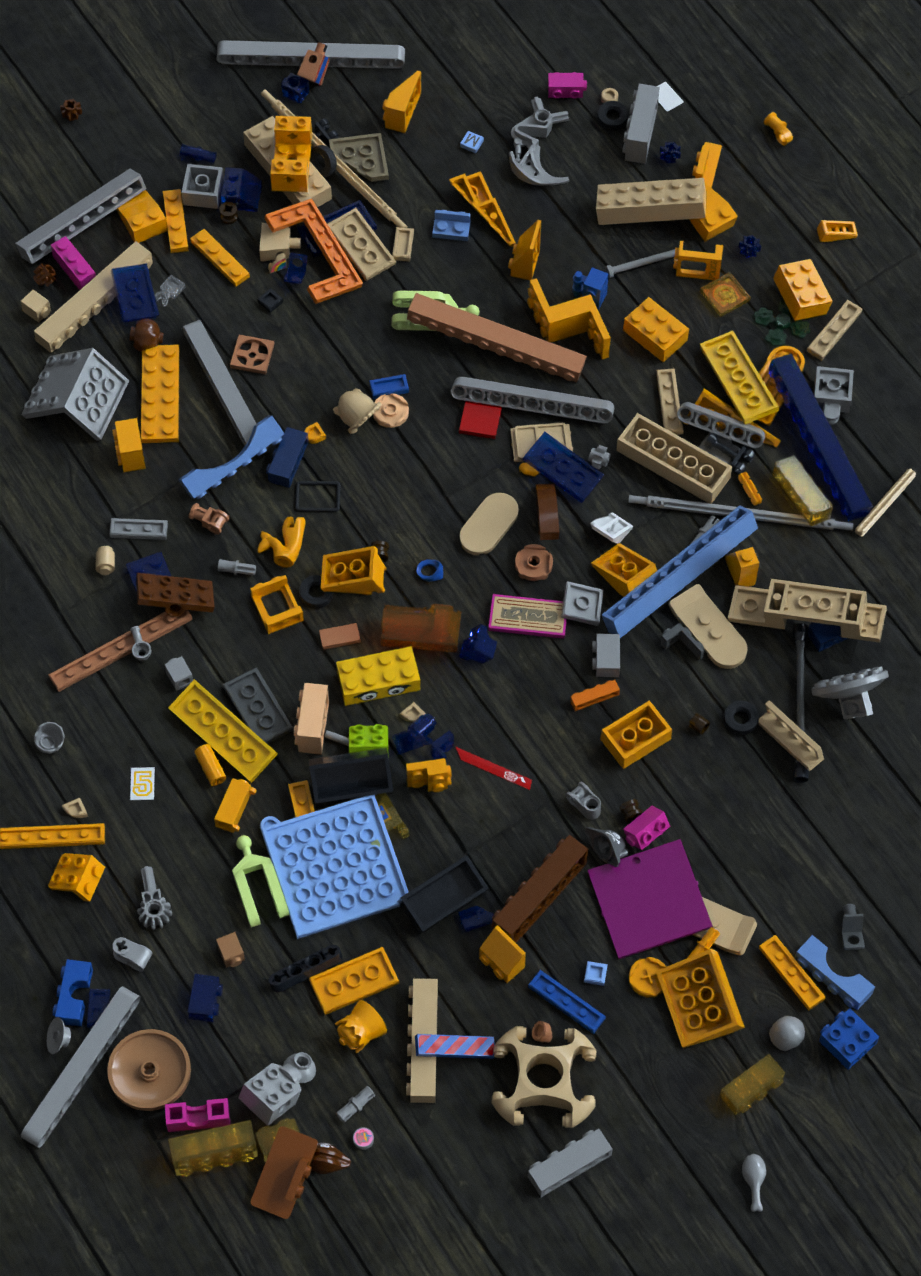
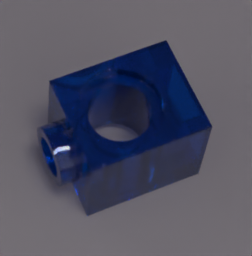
[281,73,309,104]

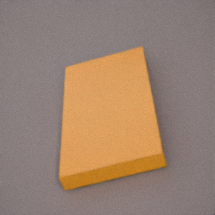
[309,947,399,1015]

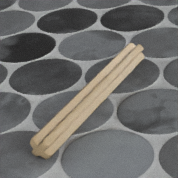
[855,469,916,537]

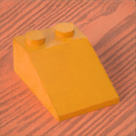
[382,71,421,133]
[689,183,738,242]
[116,190,168,243]
[508,220,541,280]
[591,543,657,597]

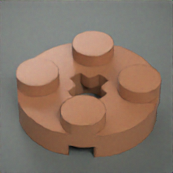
[515,544,553,581]

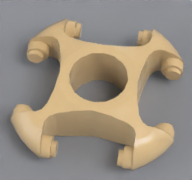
[491,1026,597,1128]

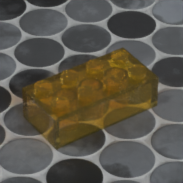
[168,1120,258,1177]

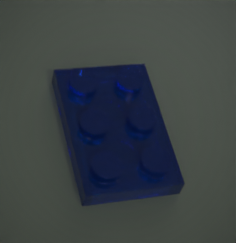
[111,263,159,323]

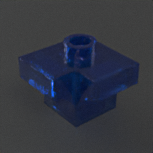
[459,624,497,664]

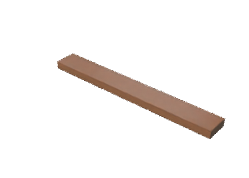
[49,610,193,692]

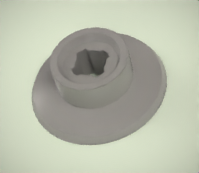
[47,1017,71,1054]

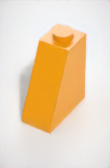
[725,547,759,587]

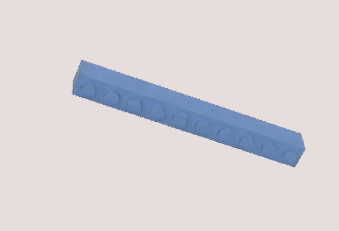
[602,506,758,638]

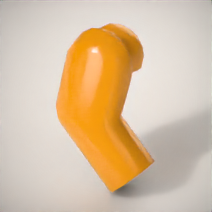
[519,459,548,476]

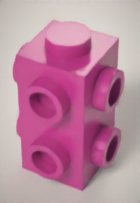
[548,72,587,98]
[623,806,670,850]

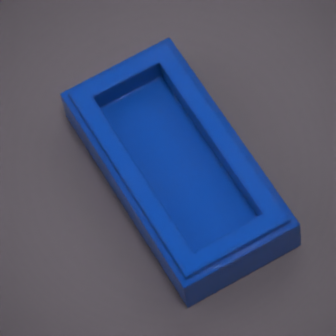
[370,374,409,399]

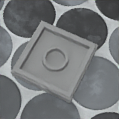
[561,581,603,626]

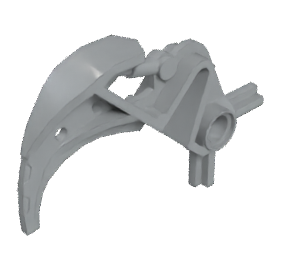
[508,97,569,186]

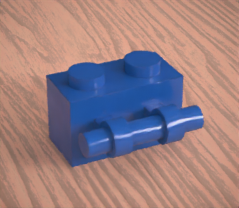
[572,268,609,311]

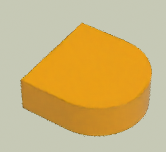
[304,422,326,444]

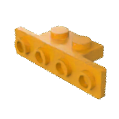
[692,142,722,188]

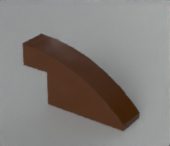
[535,484,559,540]

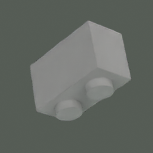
[592,634,620,677]

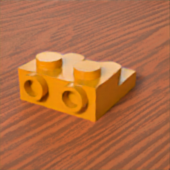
[406,758,452,792]

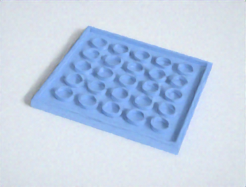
[261,795,408,939]

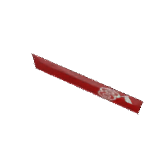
[456,747,532,790]

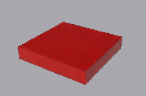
[459,401,502,439]

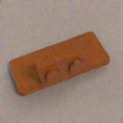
[251,1126,318,1219]

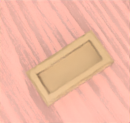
[392,227,414,262]

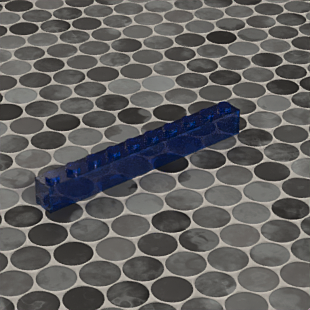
[768,353,873,521]

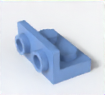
[432,210,470,241]

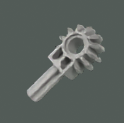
[137,866,172,930]

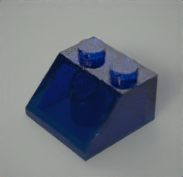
[221,167,262,212]

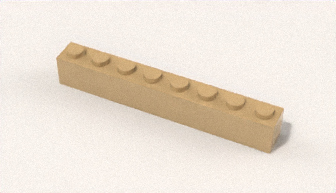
[34,241,153,353]

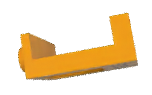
[673,241,723,281]
[250,575,304,634]

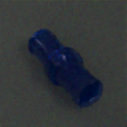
[180,144,217,163]

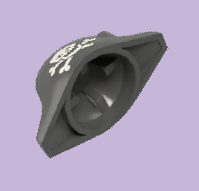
[585,827,628,867]

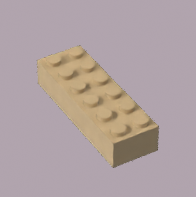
[243,116,332,207]
[596,178,706,225]
[616,413,732,504]

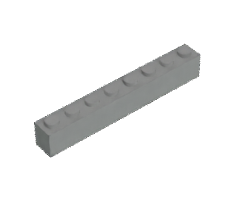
[15,169,146,264]

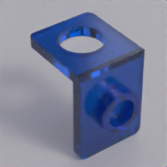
[284,253,307,284]

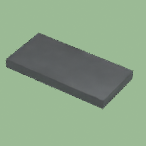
[222,667,293,744]

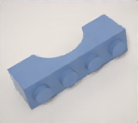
[795,935,875,1010]

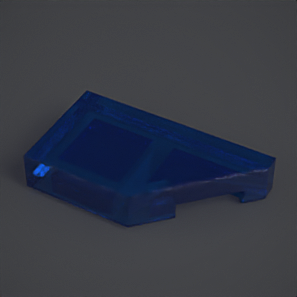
[392,729,433,754]
[458,906,494,932]
[87,989,111,1027]

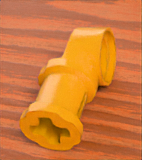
[764,112,793,146]

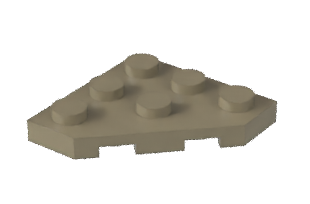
[329,133,389,182]

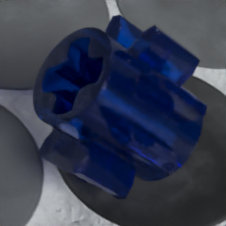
[660,142,681,163]
[739,235,761,258]

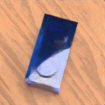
[188,974,223,1022]

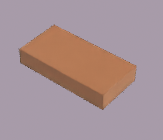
[319,623,361,650]

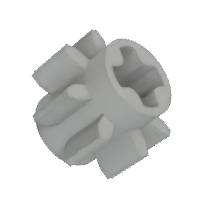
[588,445,611,469]

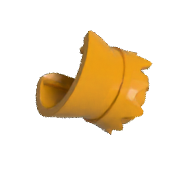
[335,1000,387,1053]

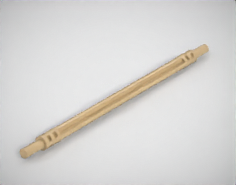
[261,90,407,228]

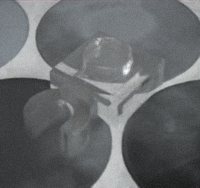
[154,275,186,306]

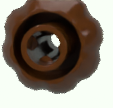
[129,318,164,352]

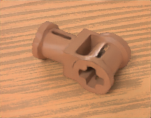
[189,503,229,535]

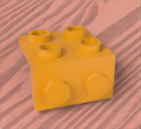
[48,853,105,902]

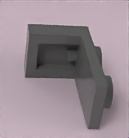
[661,623,704,660]

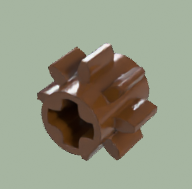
[60,99,82,121]
[33,263,56,287]

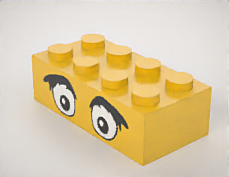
[336,646,420,706]

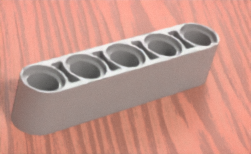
[677,402,765,448]

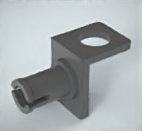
[841,904,865,950]

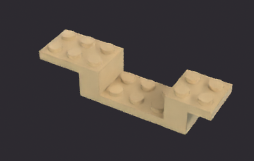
[728,579,887,643]

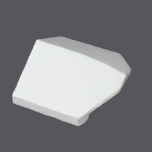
[590,513,633,544]

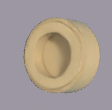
[601,88,618,103]

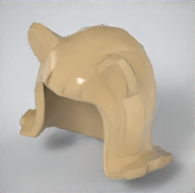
[333,388,382,434]

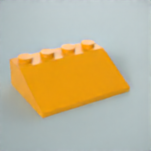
[656,949,745,1048]

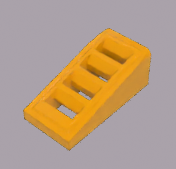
[817,220,858,242]

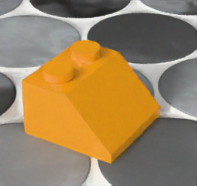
[479,925,526,983]

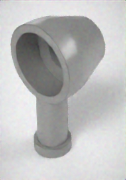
[130,626,151,662]

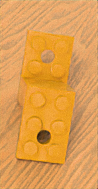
[527,278,611,360]

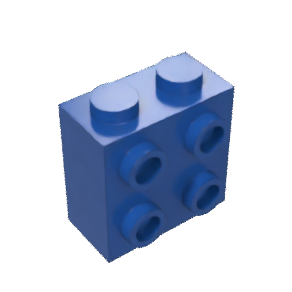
[819,1008,879,1070]

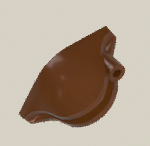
[310,1142,351,1174]

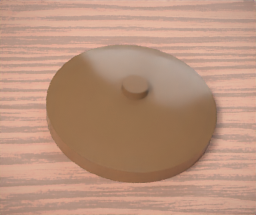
[108,1029,191,1111]

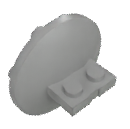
[811,666,889,719]

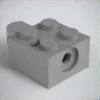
[812,366,854,425]

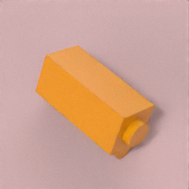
[214,778,257,833]

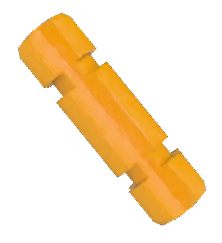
[738,472,762,506]

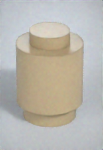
[96,546,115,575]

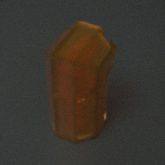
[381,604,461,653]

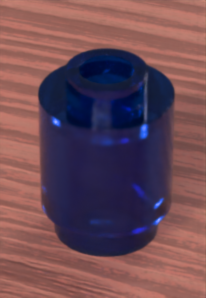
[408,713,437,741]

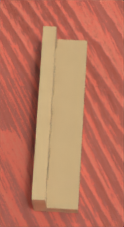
[758,700,824,771]

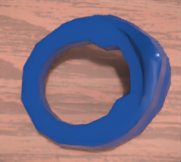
[416,559,444,582]

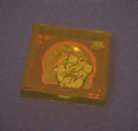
[700,272,751,317]

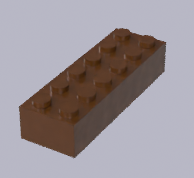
[492,835,588,943]

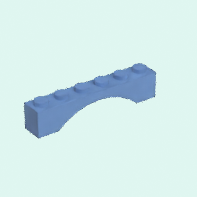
[178,415,284,499]

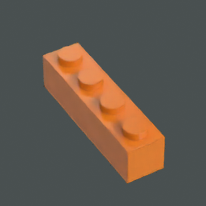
[570,680,620,711]

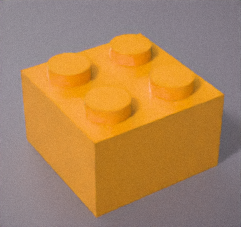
[112,418,146,472]

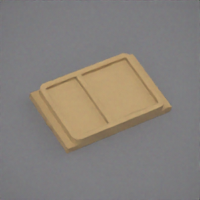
[510,423,573,462]

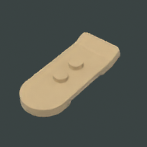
[668,584,747,669]
[693,897,757,955]

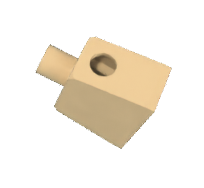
[259,223,301,261]

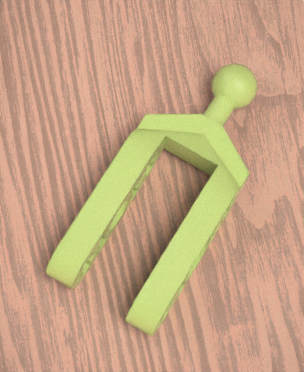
[391,291,480,331]
[232,835,289,928]

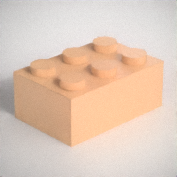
[294,683,329,755]

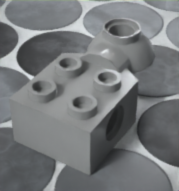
[239,1052,316,1126]

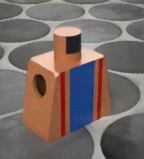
[297,42,330,85]

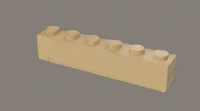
[406,979,438,1103]

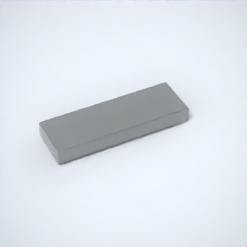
[110,518,168,540]

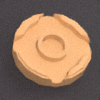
[373,394,409,428]

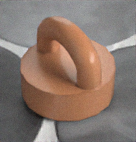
[532,1021,552,1043]

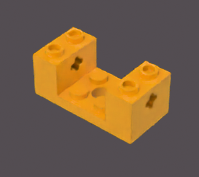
[270,116,312,192]

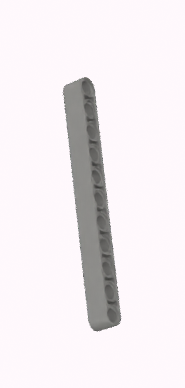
[216,41,405,69]

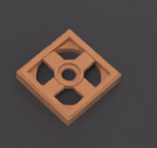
[230,335,275,375]

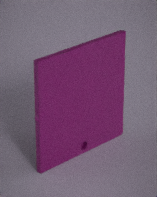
[588,839,713,959]

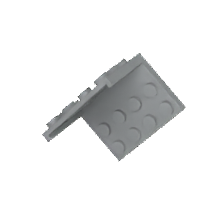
[21,348,129,441]

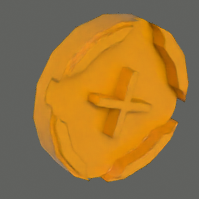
[629,957,666,997]

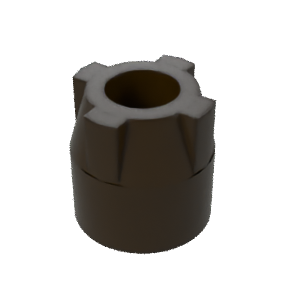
[689,713,710,735]

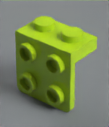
[349,724,389,758]

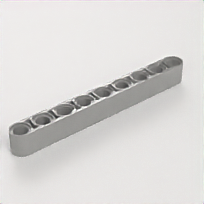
[183,320,256,447]
[451,377,615,423]
[21,986,140,1148]

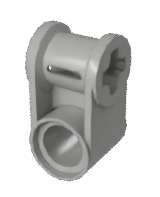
[565,782,601,820]
[112,937,153,971]

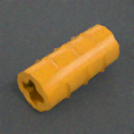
[195,744,226,786]

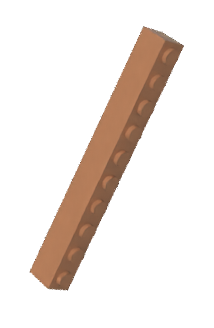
[407,293,587,382]

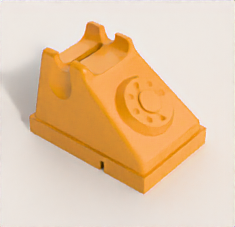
[321,546,386,595]

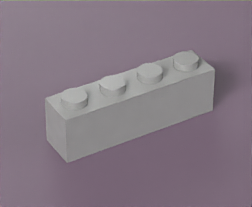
[528,1129,613,1197]

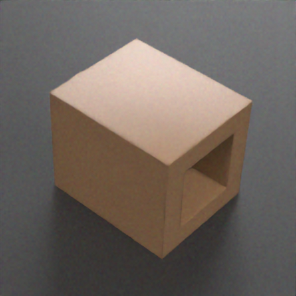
[216,932,245,967]

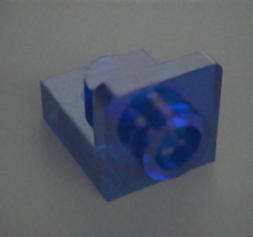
[431,730,454,760]

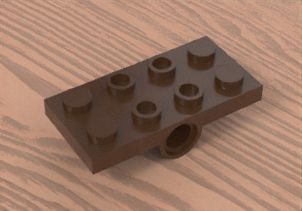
[136,573,215,617]

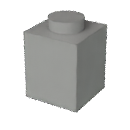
[165,656,193,691]

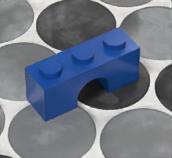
[53,959,93,1027]

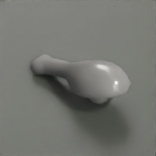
[742,1154,766,1212]

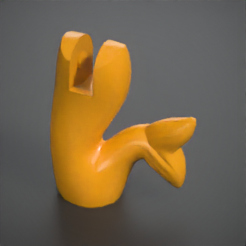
[258,517,305,567]

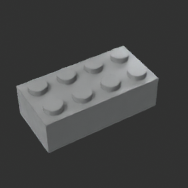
[622,84,660,164]

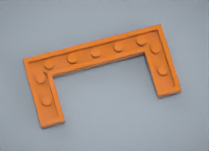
[264,198,363,304]

